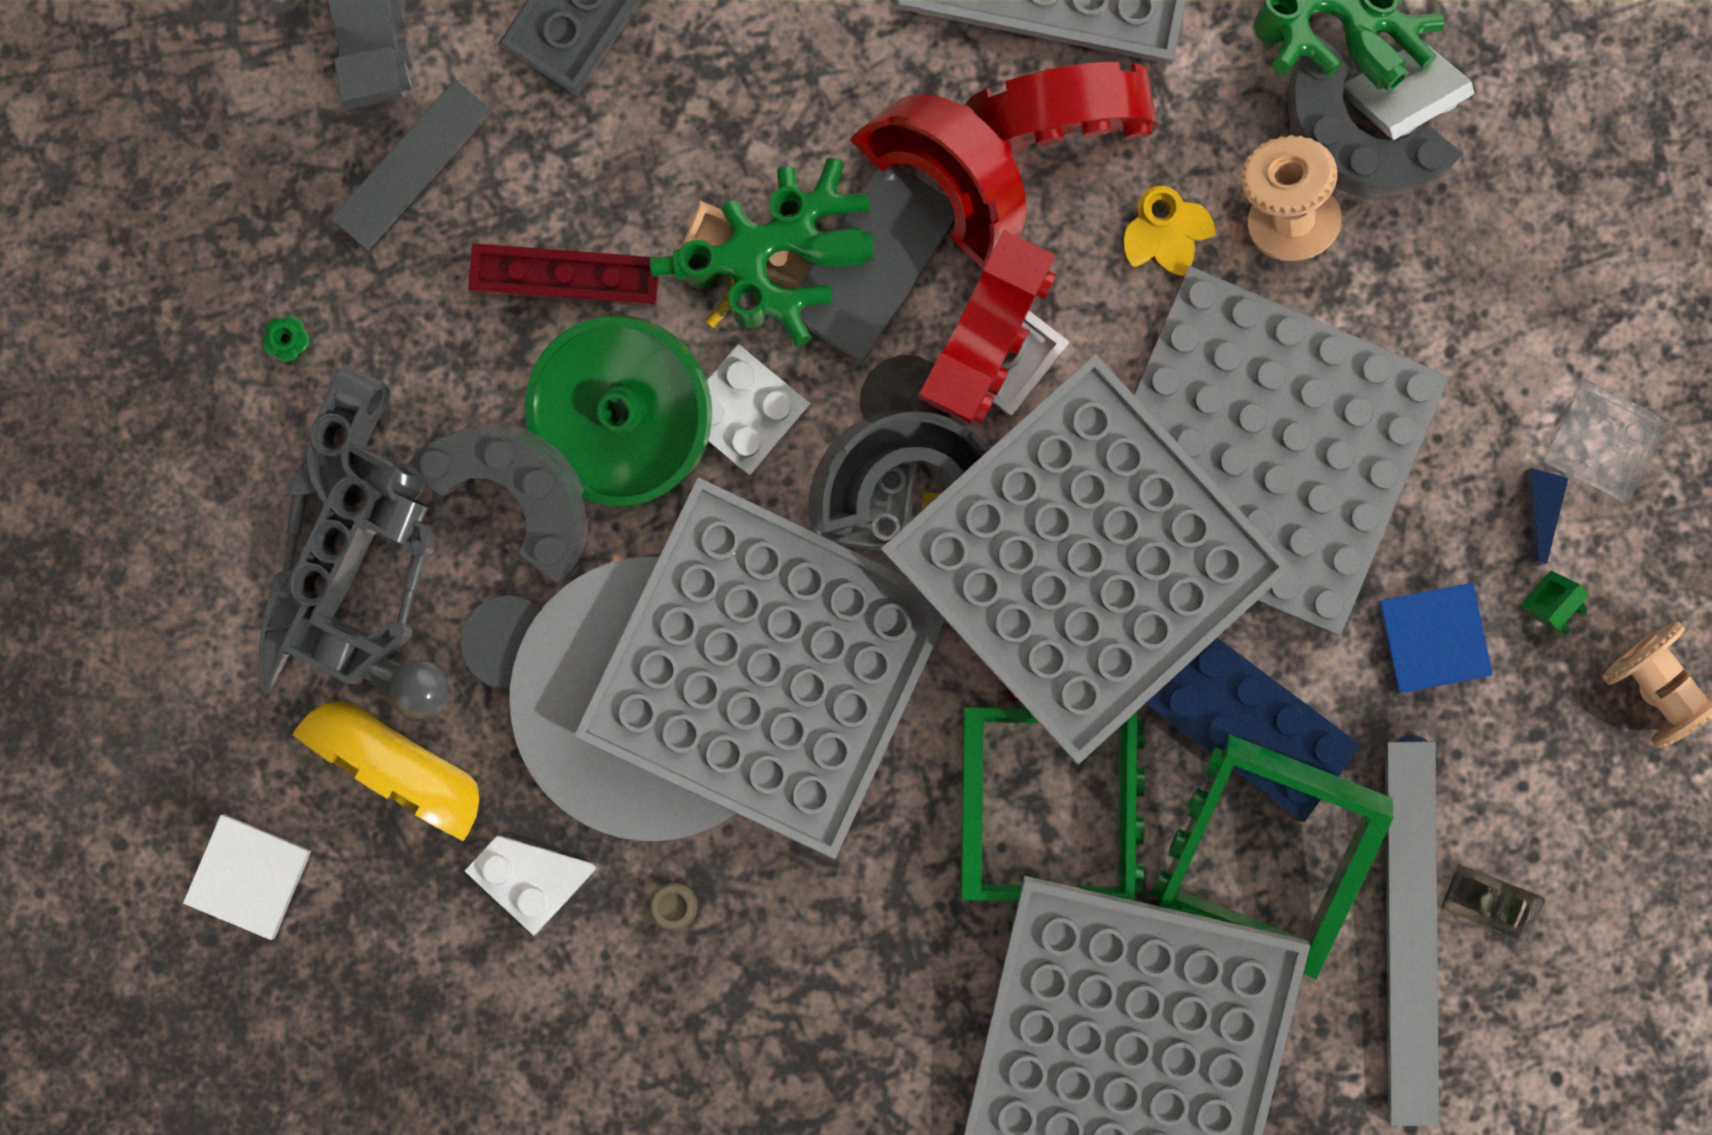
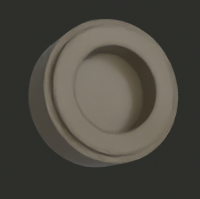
[649,882,698,931]

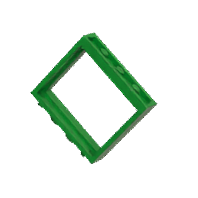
[960,707,1146,901]
[1150,734,1394,980]

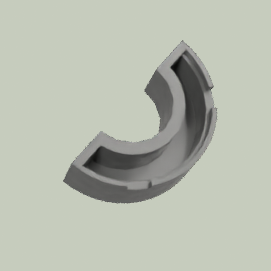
[328,0,414,110]
[1286,34,1463,199]
[809,410,990,533]
[405,423,589,583]

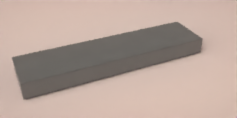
[331,79,492,251]

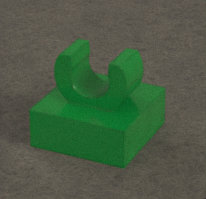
[1520,570,1590,634]

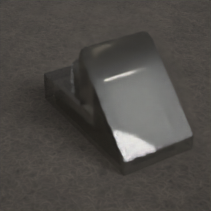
[1440,864,1546,944]

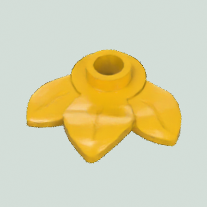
[1123,186,1216,277]

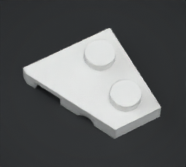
[465,835,598,936]

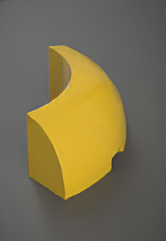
[292,701,479,841]

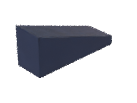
[1524,468,1569,565]

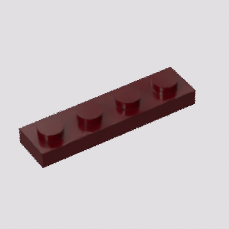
[468,243,660,307]

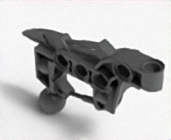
[259,365,450,721]

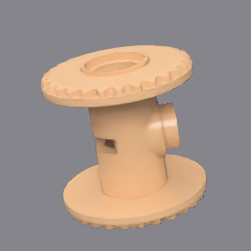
[1241,135,1342,262]
[1602,621,1712,748]

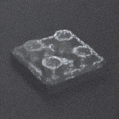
[1539,378,1669,506]

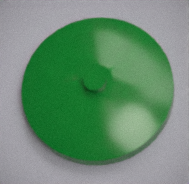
[525,315,712,506]

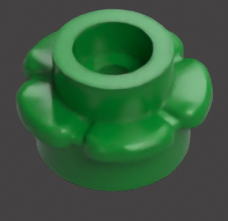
[262,316,309,362]

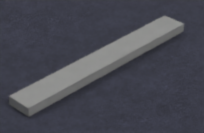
[1385,741,1439,1126]

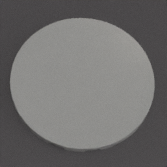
[509,556,736,841]

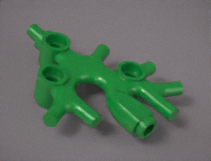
[1254,0,1444,92]
[650,158,874,347]

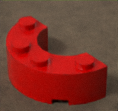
[965,62,1158,158]
[850,94,1027,269]
[918,230,1057,425]

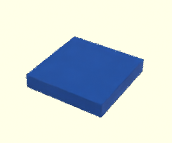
[1378,583,1493,694]

